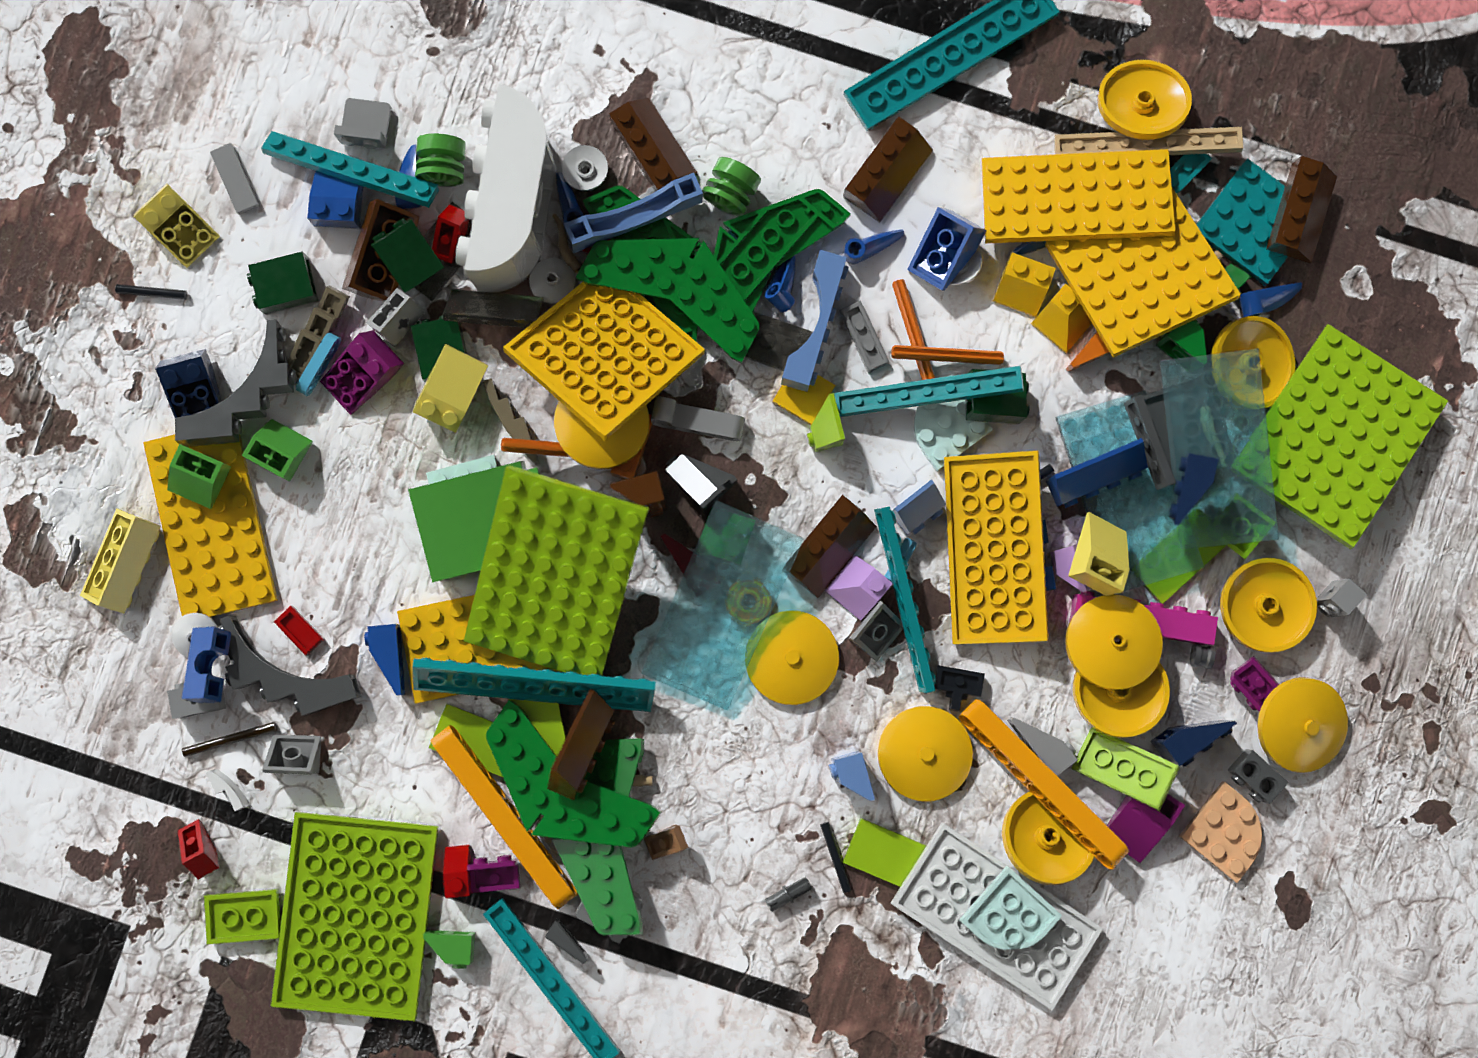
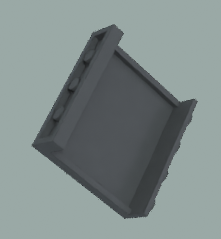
[1124,374,1237,490]

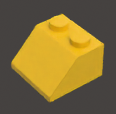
[992,252,1056,317]

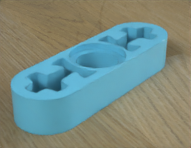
[296,332,341,396]

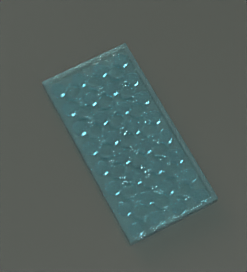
[1160,349,1279,549]
[1055,390,1204,594]
[641,500,804,711]

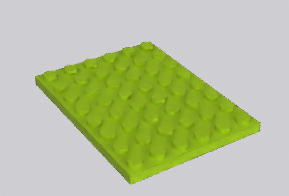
[1229,324,1448,550]
[464,465,649,676]
[271,812,439,1021]

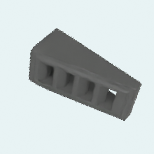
[545,918,589,964]

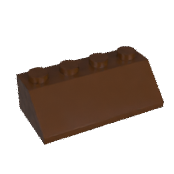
[609,98,698,192]
[843,116,933,223]
[1266,156,1337,263]
[342,199,420,302]
[609,471,668,518]
[782,494,877,598]
[547,689,615,800]

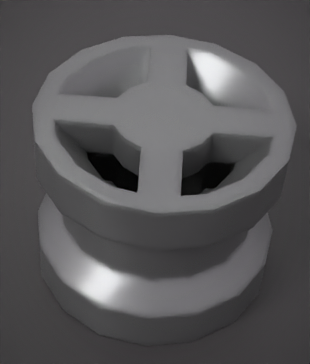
[1190,643,1216,669]

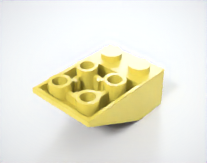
[133,183,220,268]
[1068,512,1129,596]

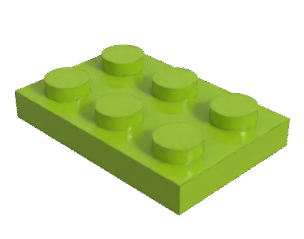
[204,889,281,945]

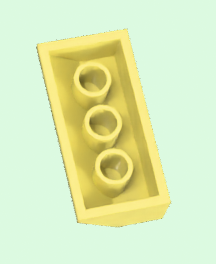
[80,508,161,614]

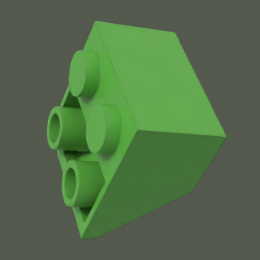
[242,419,313,482]
[167,444,231,509]

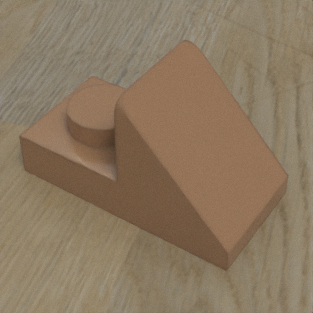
[644,824,688,860]

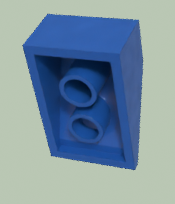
[307,171,363,229]
[907,207,987,291]

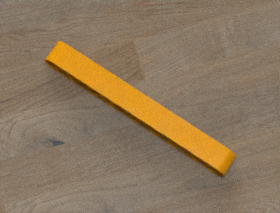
[959,699,1129,870]
[431,725,578,909]

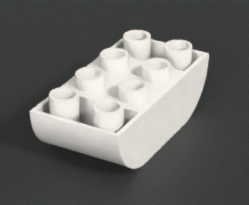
[456,84,556,293]

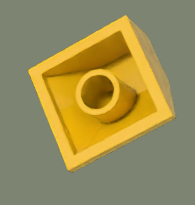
[1031,283,1092,353]

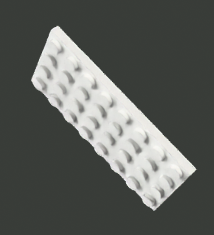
[891,822,1103,1011]

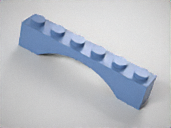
[564,173,703,253]
[781,250,849,392]

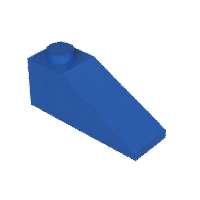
[364,624,406,696]

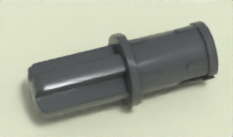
[765,877,812,912]

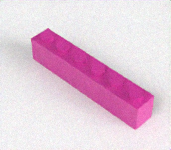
[1069,591,1218,646]

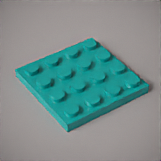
[1196,158,1288,286]

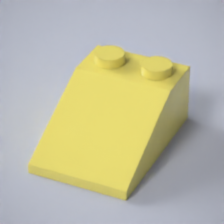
[413,344,488,433]

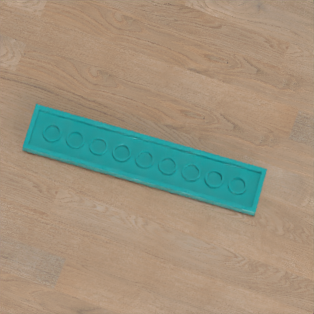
[843,0,1060,132]
[412,658,656,712]

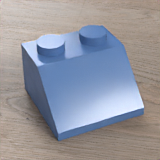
[893,479,946,535]
[829,751,875,801]

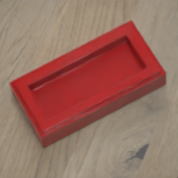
[274,605,325,656]

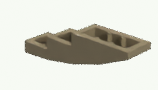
[287,286,350,379]
[483,378,540,465]

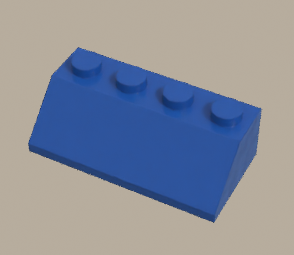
[1046,438,1148,508]

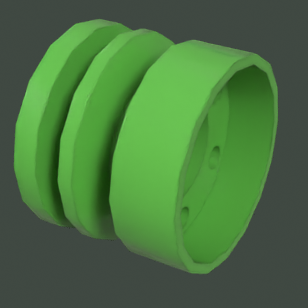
[415,133,466,187]
[702,157,761,216]

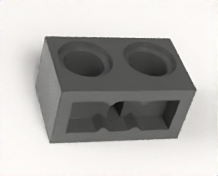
[1228,749,1289,804]

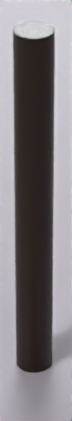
[182,722,277,757]

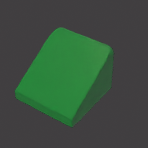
[1225,263,1251,289]

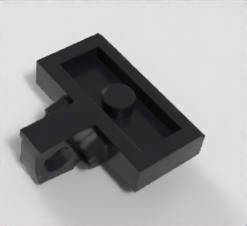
[934,665,985,712]

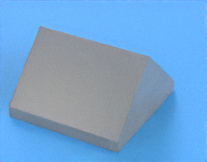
[849,601,903,662]
[262,734,321,775]

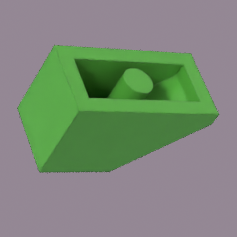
[423,930,475,969]

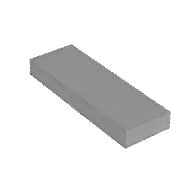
[210,143,260,215]
[839,300,890,373]

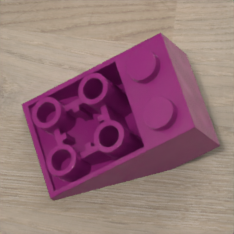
[320,330,404,415]
[1107,794,1185,863]

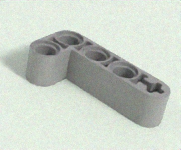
[651,396,745,441]

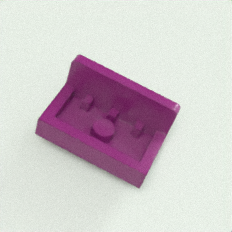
[1230,656,1280,712]
[467,855,520,893]

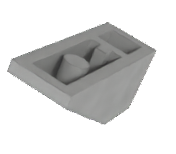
[1007,717,1078,776]

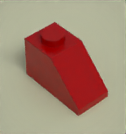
[432,204,469,264]
[178,819,219,879]
[443,844,472,898]

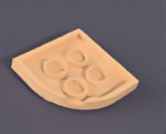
[1179,781,1262,883]

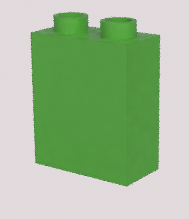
[408,461,540,582]

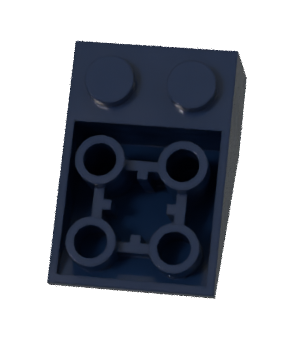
[155,349,222,418]
[1169,453,1219,525]
[1150,720,1237,767]

